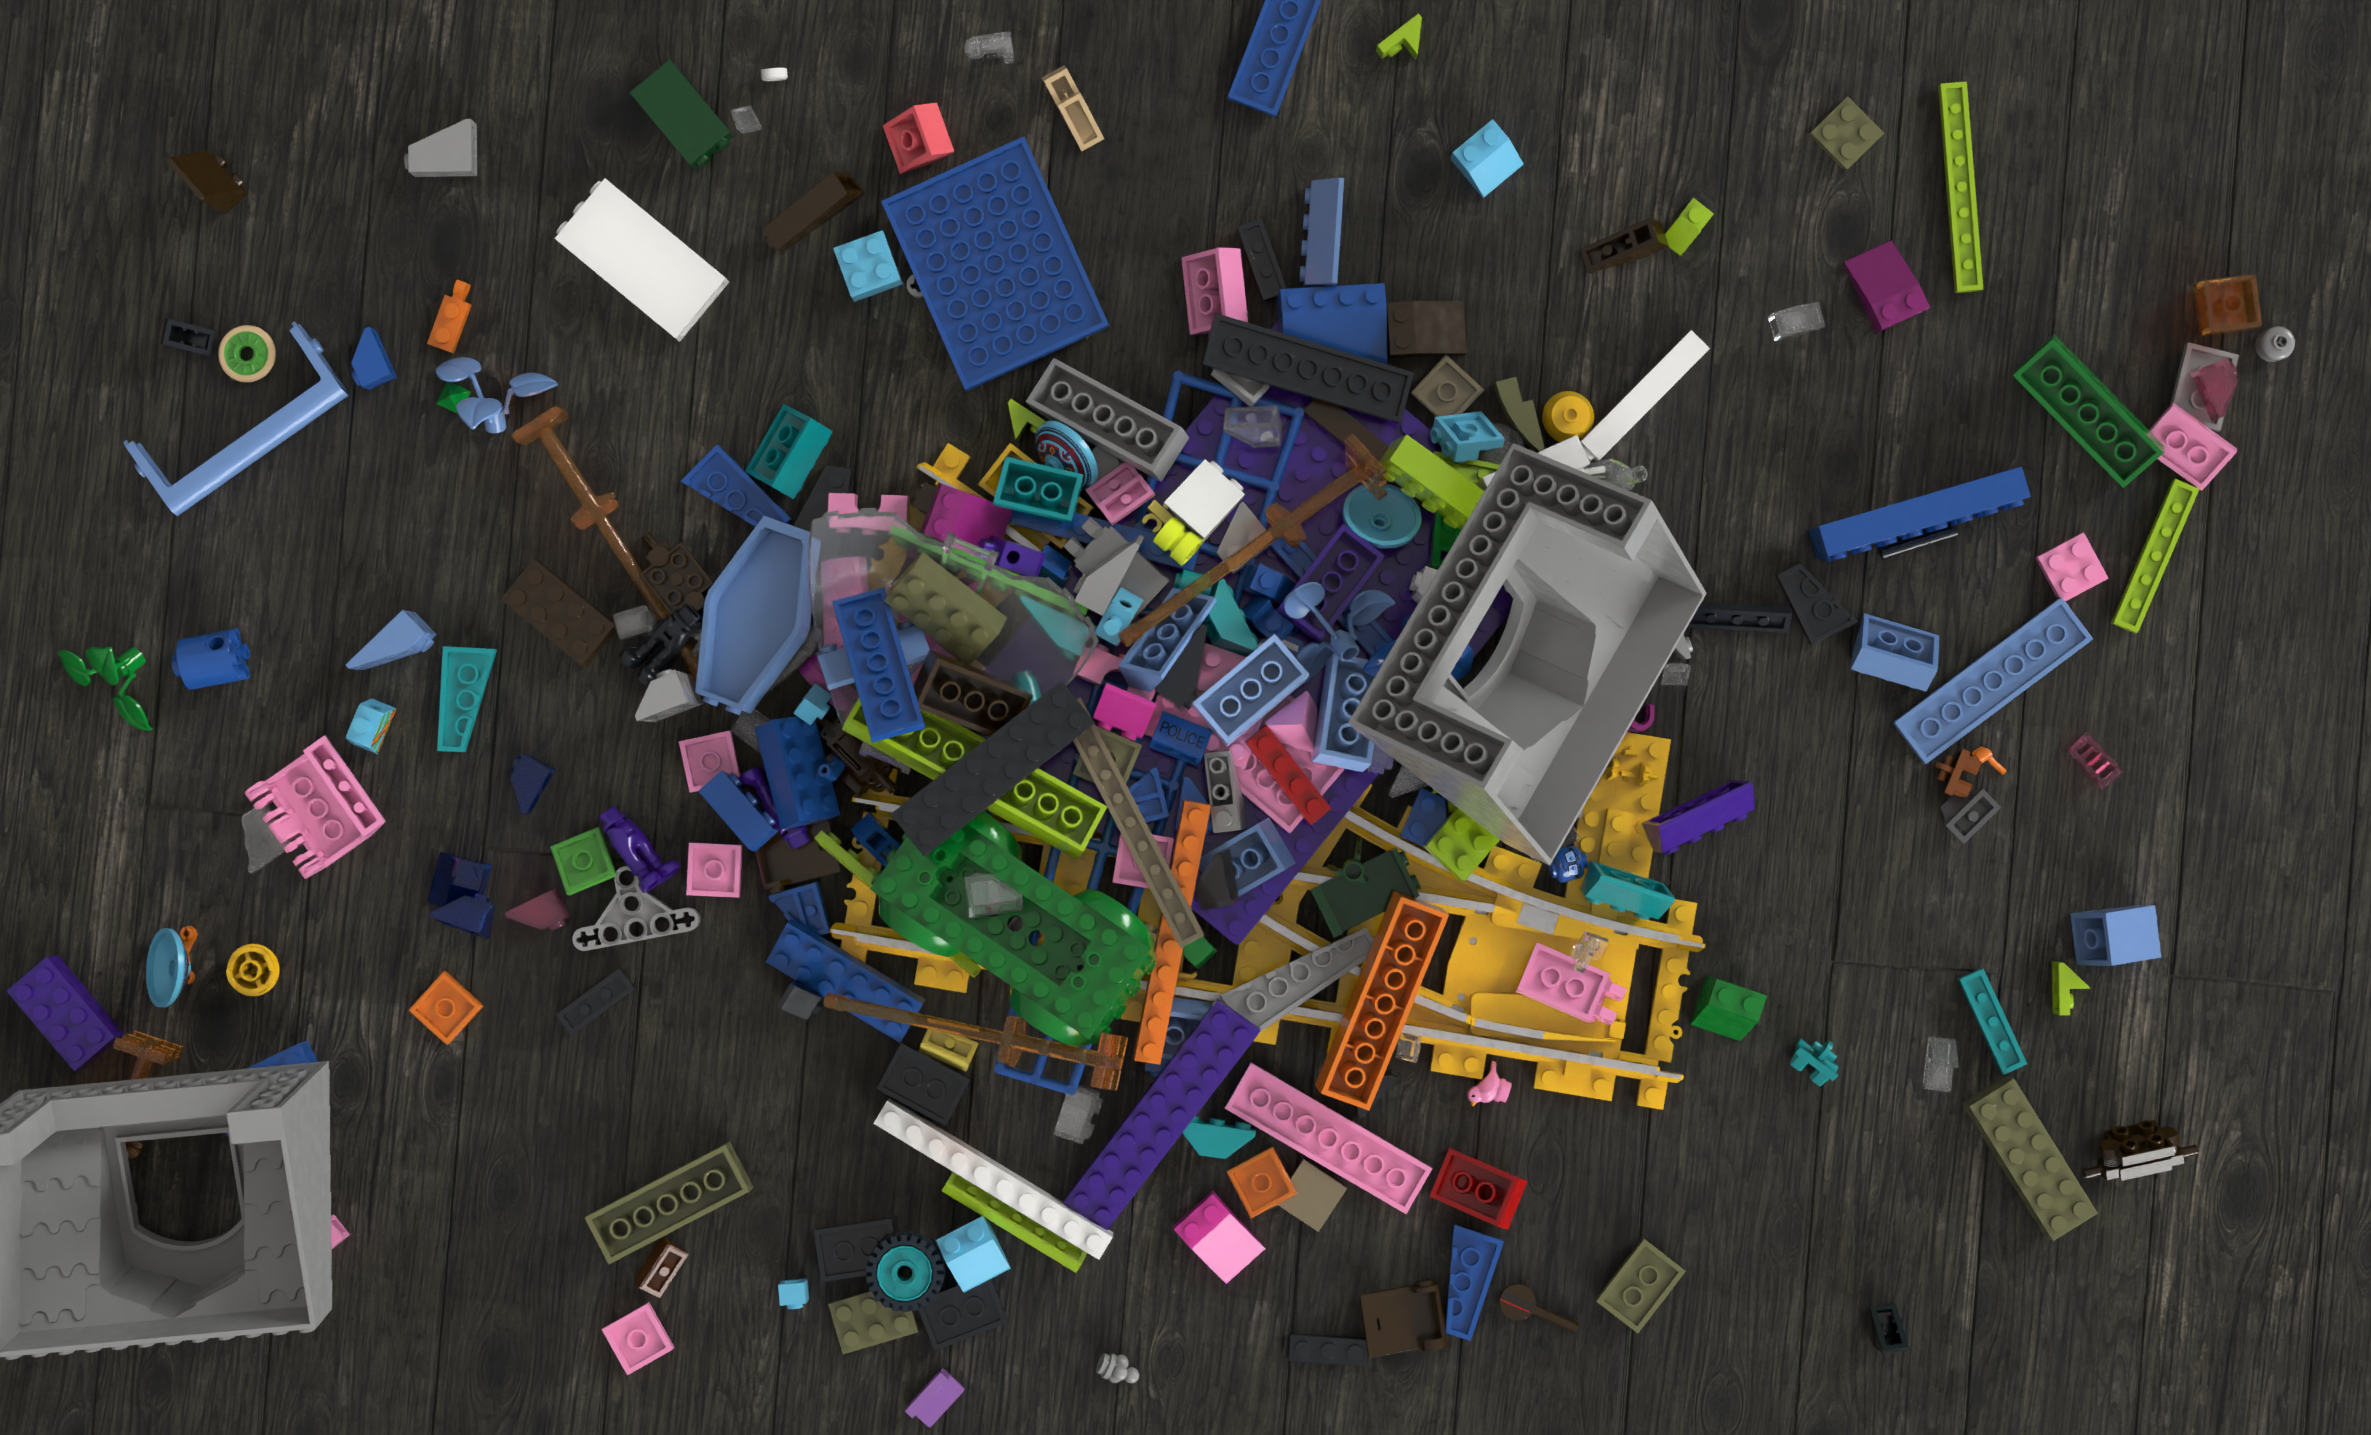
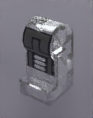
[964,31,1015,64]

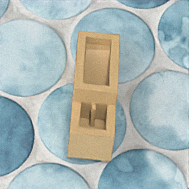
[1041,65,1104,151]

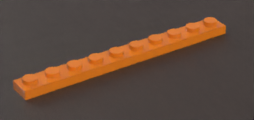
[1133,799,1211,1065]

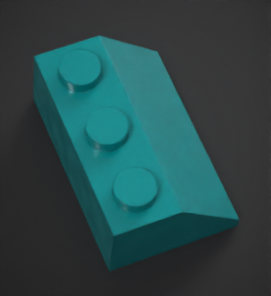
[745,404,833,499]
[993,457,1083,523]
[1580,860,1675,920]

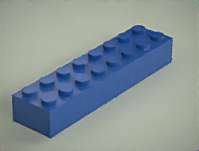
[1809,467,2031,563]

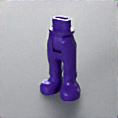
[739,763,810,850]
[599,806,681,893]

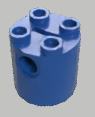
[172,628,250,690]

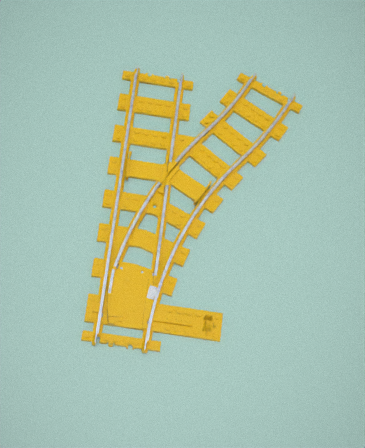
[830,443,1705,1110]

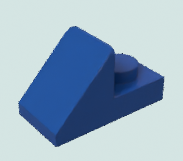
[1241,595,1294,642]

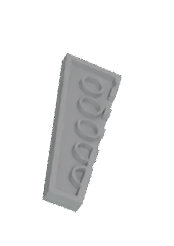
[1220,927,1374,1032]

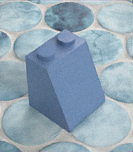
[2070,905,2161,966]

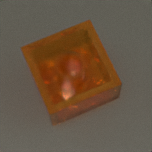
[2193,274,2262,337]

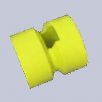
[1153,516,1204,566]

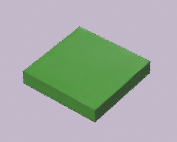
[550,827,617,896]

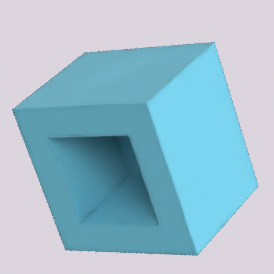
[793,683,832,725]
[778,1278,809,1309]

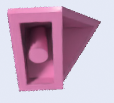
[1264,691,1318,753]

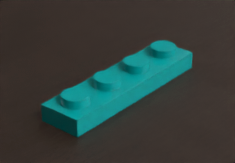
[1957,968,2027,1075]

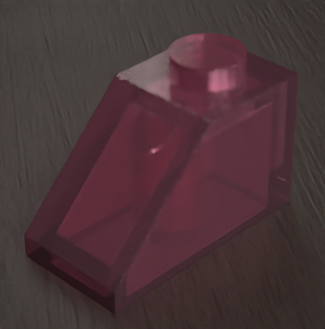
[2190,357,2238,421]
[504,889,570,932]

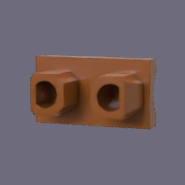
[1934,749,1982,798]

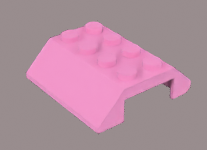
[244,735,386,879]

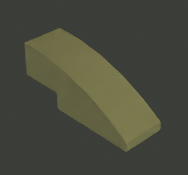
[1493,377,1545,453]

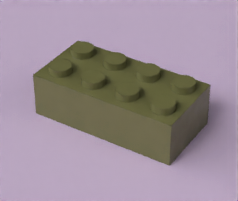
[884,552,1007,665]

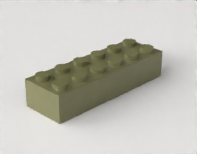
[1962,1076,2098,1241]
[585,1141,754,1265]

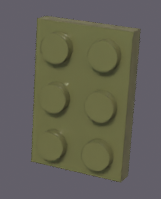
[1595,1238,1686,1333]
[828,1291,919,1354]

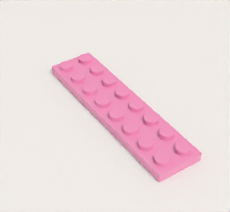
[1225,1062,1432,1214]

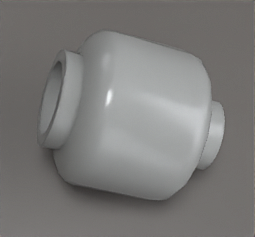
[2255,326,2295,362]

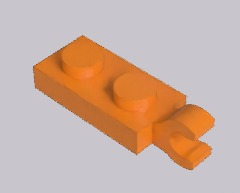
[427,280,471,354]

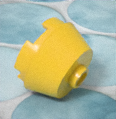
[1542,391,1594,442]
[226,944,279,996]

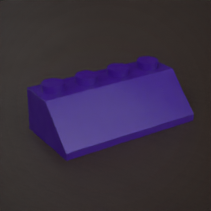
[1642,780,1754,855]

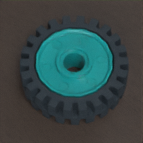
[866,1231,945,1312]

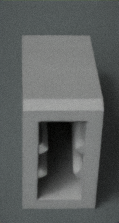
[404,119,477,177]

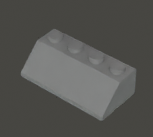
[635,669,703,722]

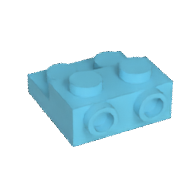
[1430,411,1505,463]

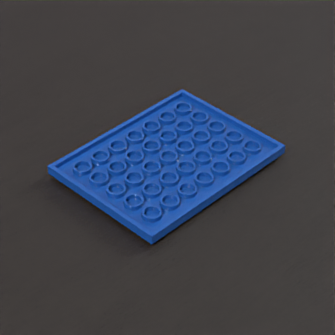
[881,136,1110,391]

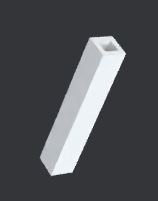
[1581,330,1710,463]

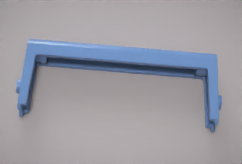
[123,321,349,516]

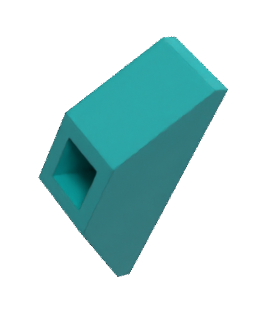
[1202,579,1258,657]
[1183,1116,1256,1159]

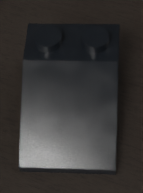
[1155,624,1208,712]

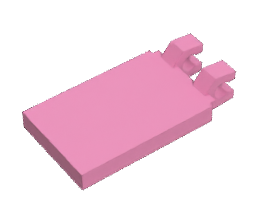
[1516,943,1627,1026]

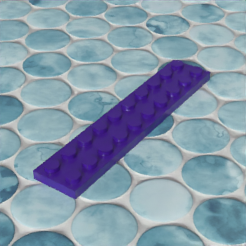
[1063,998,1260,1230]

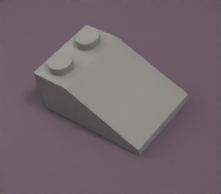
[1073,535,1144,616]

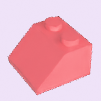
[883,103,954,174]

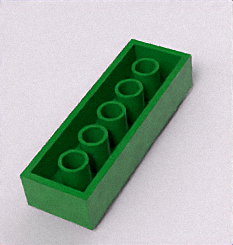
[2013,334,2165,488]

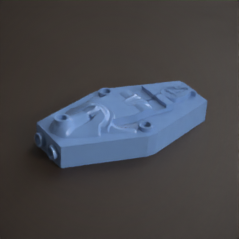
[695,516,819,715]

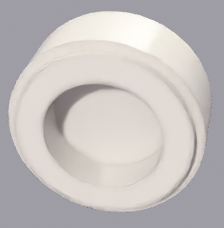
[761,68,788,81]

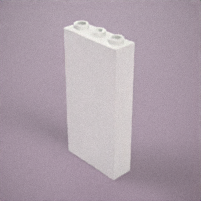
[555,178,729,342]

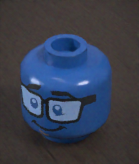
[1548,846,1588,883]

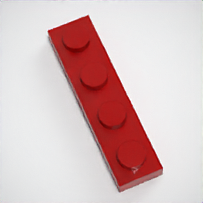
[1245,725,1331,825]

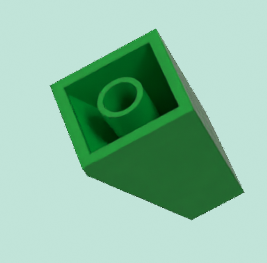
[1690,975,1767,1041]

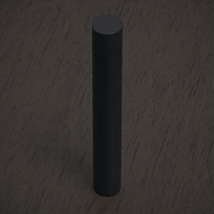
[1879,526,1958,560]

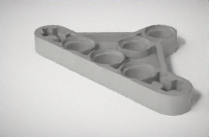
[572,866,701,951]

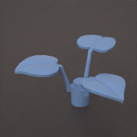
[436,357,558,433]
[1283,582,1395,684]

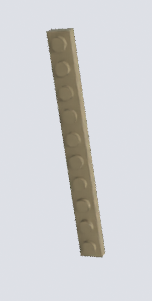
[1073,697,1205,948]

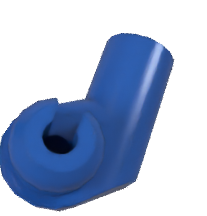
[818,756,845,782]

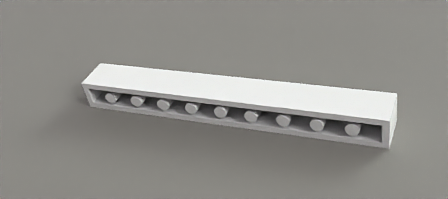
[873,1098,1113,1260]

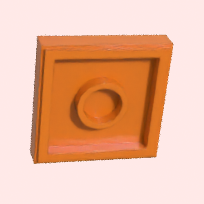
[409,971,484,1045]
[1227,1147,1298,1218]

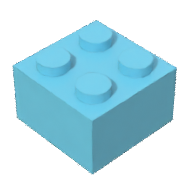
[833,230,903,302]

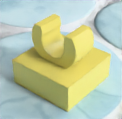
[1142,500,1174,534]

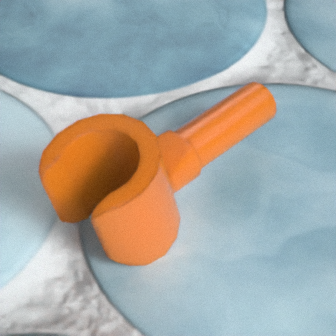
[1972,747,2007,775]

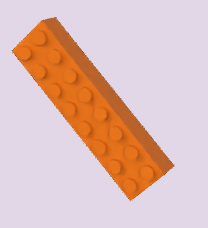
[1315,890,1449,1110]

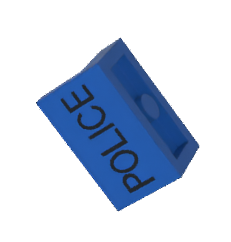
[1149,711,1212,767]

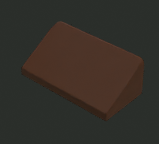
[634,1237,689,1298]

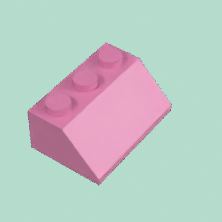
[1181,247,1248,335]

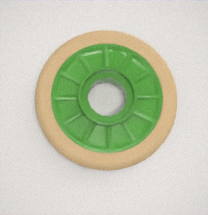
[218,325,276,382]

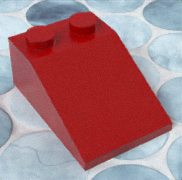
[1429,1148,1528,1230]

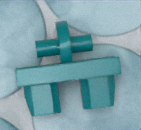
[1790,1038,1838,1086]

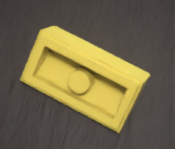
[919,1023,979,1072]

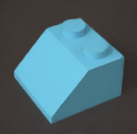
[1450,119,1523,198]
[936,1216,1011,1292]

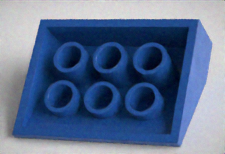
[1277,283,1387,364]

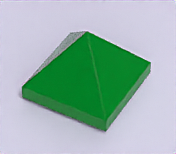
[436,381,471,414]

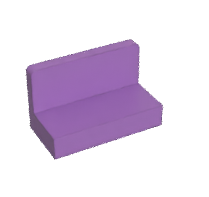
[905,1367,964,1427]

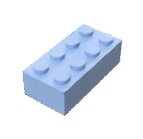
[1192,634,1310,747]
[1312,653,1375,772]

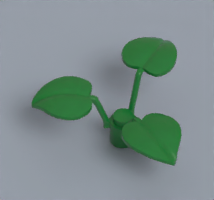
[57,647,154,731]

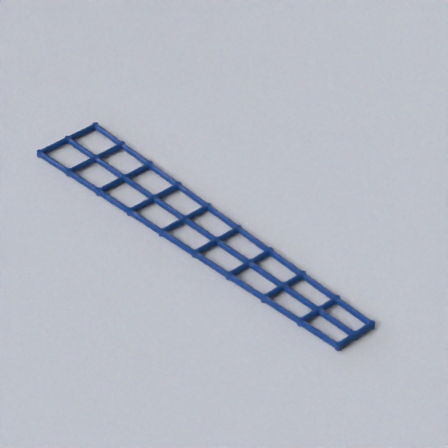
[994,371,1304,1095]

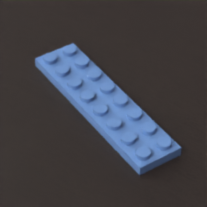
[1892,597,2093,764]

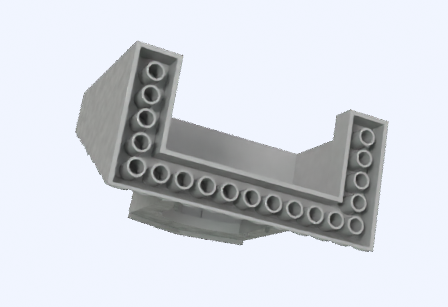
[1348,443,1707,865]
[0,1061,332,1360]

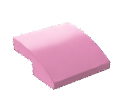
[1086,462,1155,526]

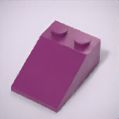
[1843,240,1930,334]
[920,482,1013,555]

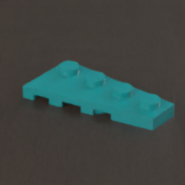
[437,646,497,752]

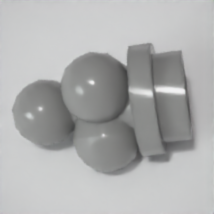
[1096,1353,1139,1383]

